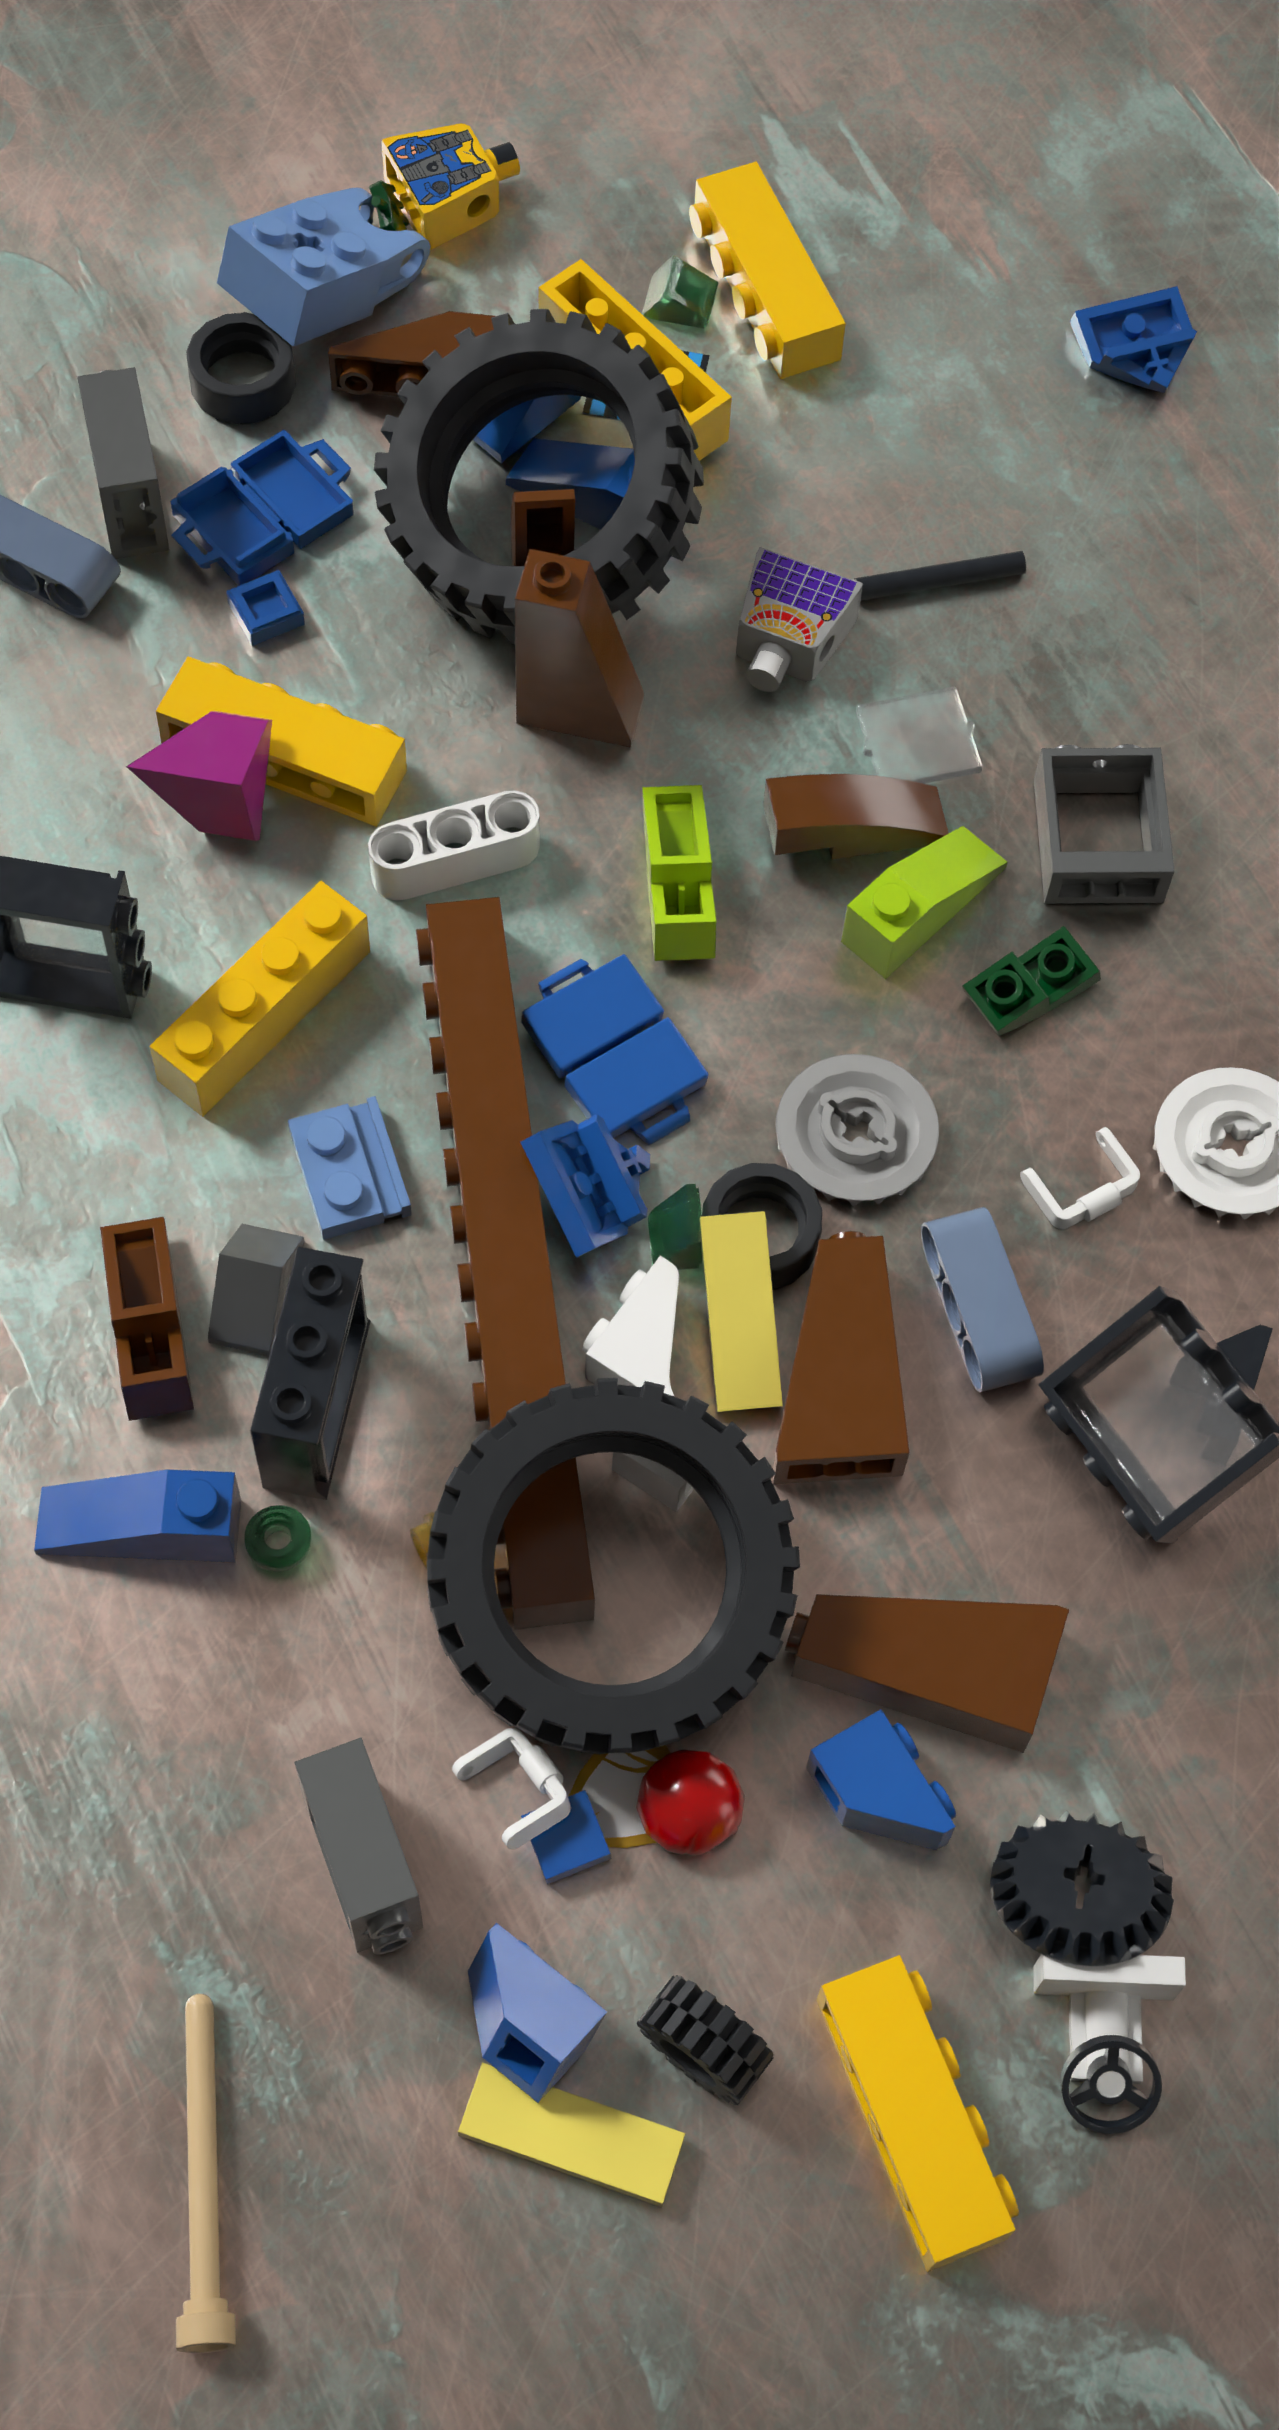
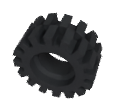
[637,1975,774,2105]

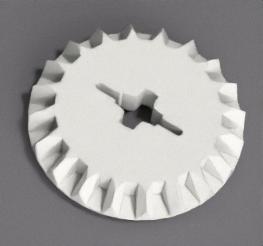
[1153,1067,1279,1220]

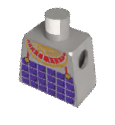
[736,547,863,692]

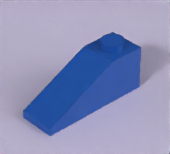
[506,438,635,530]
[34,1469,241,1563]

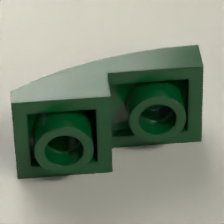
[962,926,1101,1036]

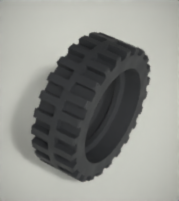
[374,309,704,644]
[427,1378,800,1755]

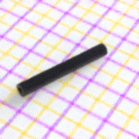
[854,551,1026,601]

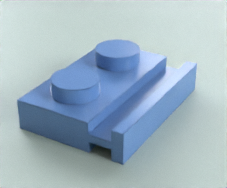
[288,1096,412,1240]

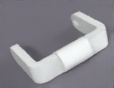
[1020,1127,1140,1229]
[452,1728,571,1849]

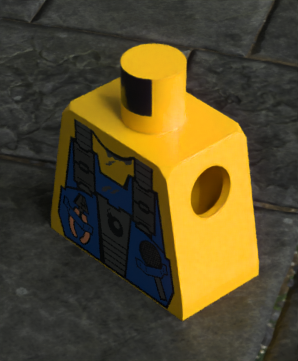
[382,123,520,250]

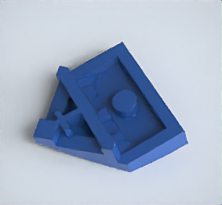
[1070,286,1198,393]
[520,1114,650,1258]

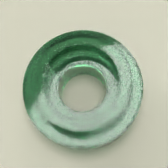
[244,1505,312,1572]

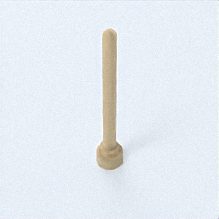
[176,1994,236,2353]

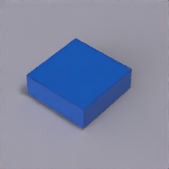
[226,570,305,646]
[521,1790,612,1885]

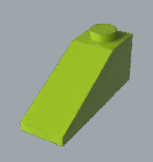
[841,826,1008,979]

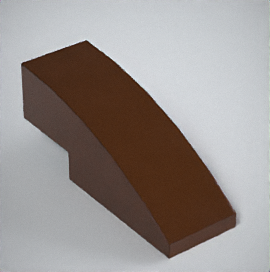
[511,489,575,566]
[763,774,949,860]
[100,1217,194,1421]

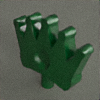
[369,180,409,231]

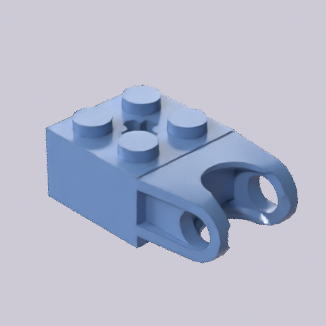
[217,188,430,347]

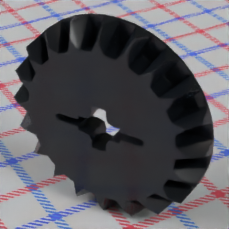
[990,1810,1174,1966]

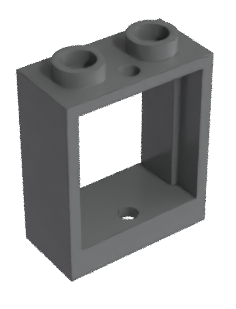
[77,367,170,559]
[1034,744,1174,904]
[294,1737,423,1955]

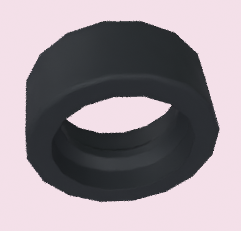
[186,312,296,424]
[700,1163,822,1290]

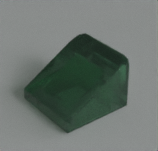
[642,255,719,329]
[648,1184,703,1270]

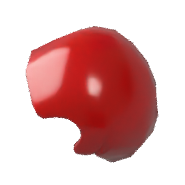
[636,1749,745,1856]

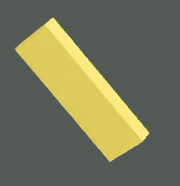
[700,1211,783,1412]
[458,2062,685,2207]

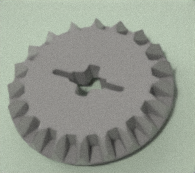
[775,1054,939,1207]

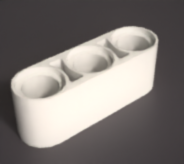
[368,790,540,901]

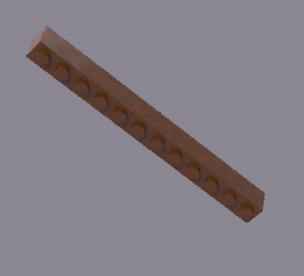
[416,897,595,1630]

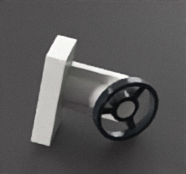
[1033,1954,1186,2134]

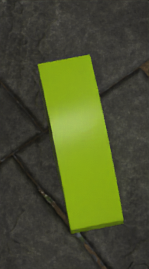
[642,785,717,961]

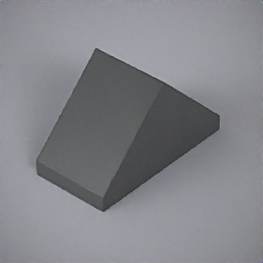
[208,1223,305,1356]

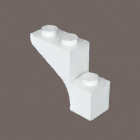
[582,1256,694,1513]

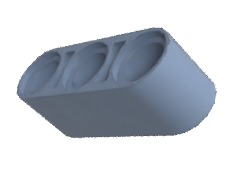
[0,495,121,618]
[921,1207,1044,1392]

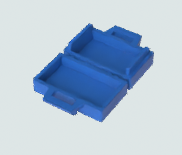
[170,430,354,586]
[521,954,709,1146]

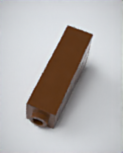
[515,549,644,748]
[772,1231,910,1485]
[785,1594,1069,1753]

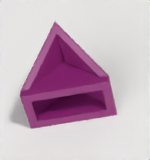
[126,711,272,841]

